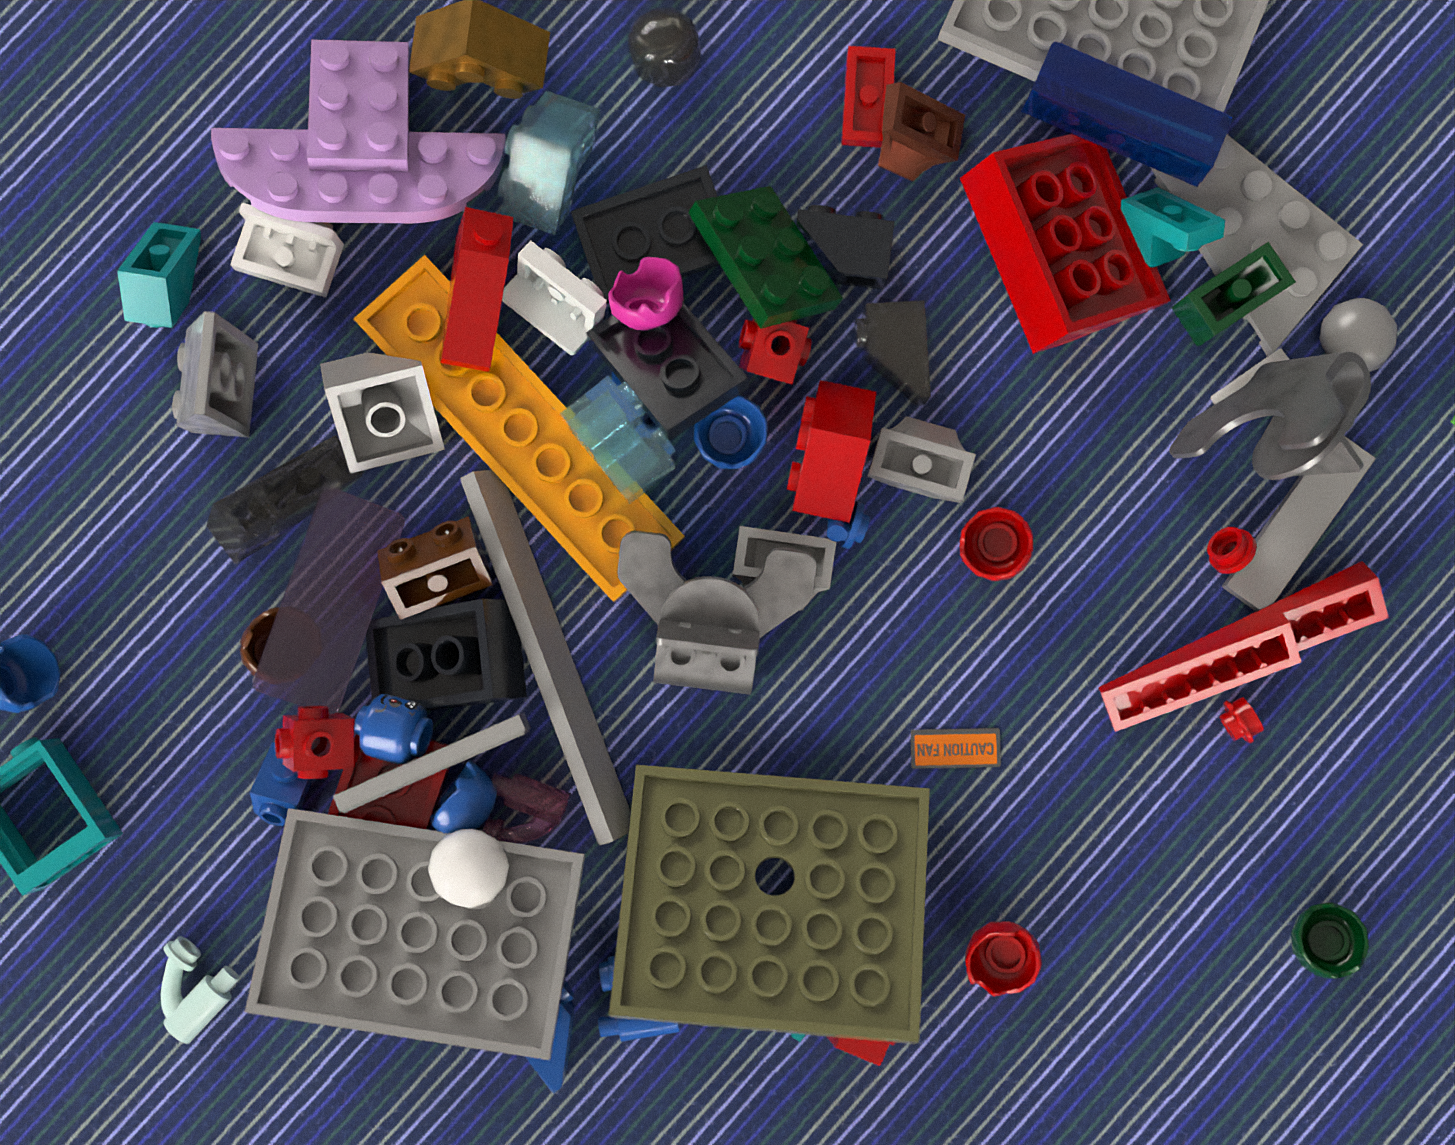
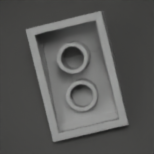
[172,311,258,437]

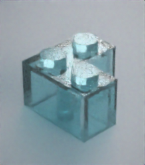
[498,91,601,235]
[560,376,676,504]

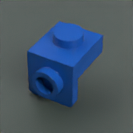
[250,742,313,826]

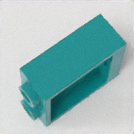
[0,737,123,896]

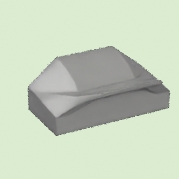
[867,416,976,503]
[733,526,836,611]

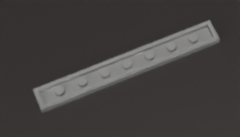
[460,470,631,846]

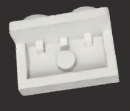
[230,203,344,298]
[502,240,607,355]

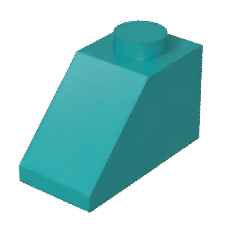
[117,222,201,328]

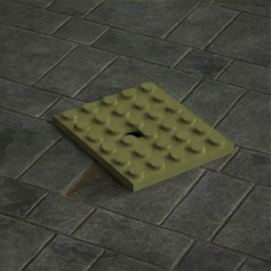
[609,765,930,1044]

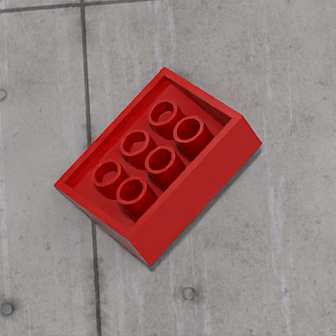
[960,128,1171,354]

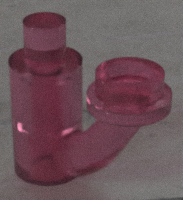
[482,773,571,844]

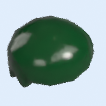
[1290,902,1369,979]

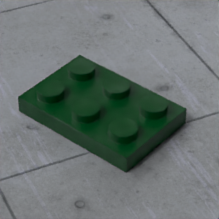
[688,186,843,329]

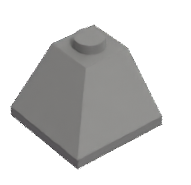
[320,352,445,474]

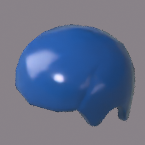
[694,395,768,469]
[0,634,61,713]
[430,760,497,833]

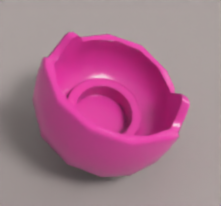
[608,256,683,330]

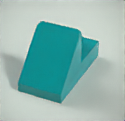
[1121,187,1226,268]

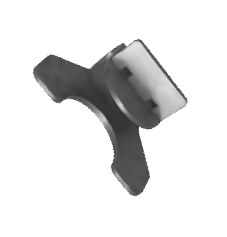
[1169,352,1371,480]
[617,531,816,695]

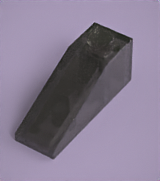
[206,435,364,564]

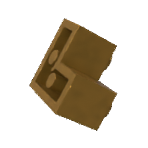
[409,0,550,99]

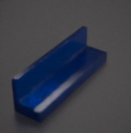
[1021,41,1232,187]

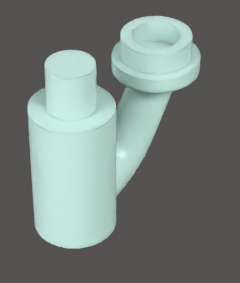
[161,936,239,1044]

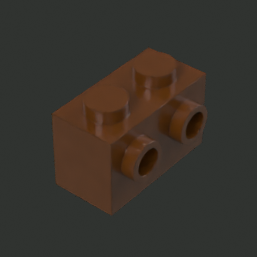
[377,516,493,620]

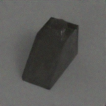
[855,300,931,405]

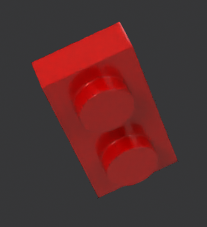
[841,46,896,148]

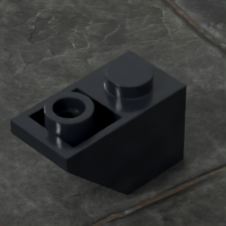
[796,205,895,290]

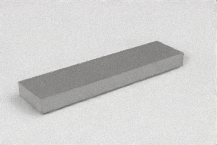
[1221,437,1376,612]
[333,713,531,813]

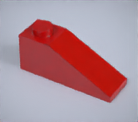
[440,207,514,372]

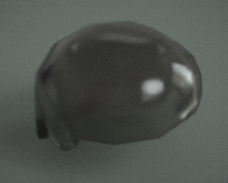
[628,7,701,87]

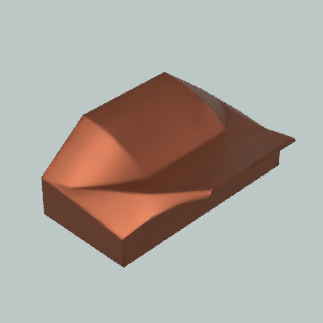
[878,82,965,181]

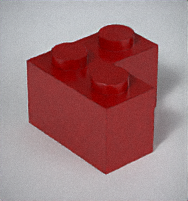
[786,380,876,523]

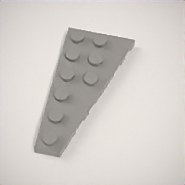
[1112,115,1363,357]

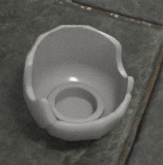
[1319,298,1397,372]

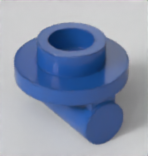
[827,501,870,549]

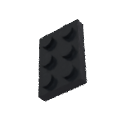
[571,165,720,303]
[586,302,750,441]

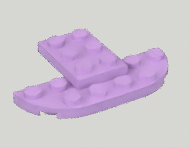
[211,40,505,224]

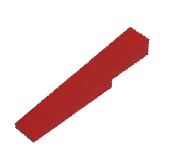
[1098,561,1389,732]

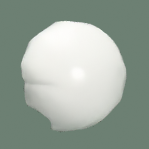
[428,829,509,908]

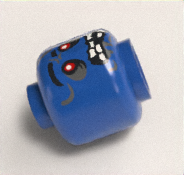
[354,694,433,765]

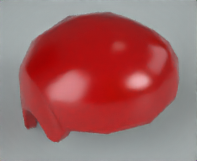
[960,506,1033,582]
[965,921,1042,997]

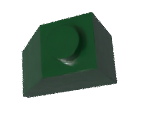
[1171,242,1296,347]

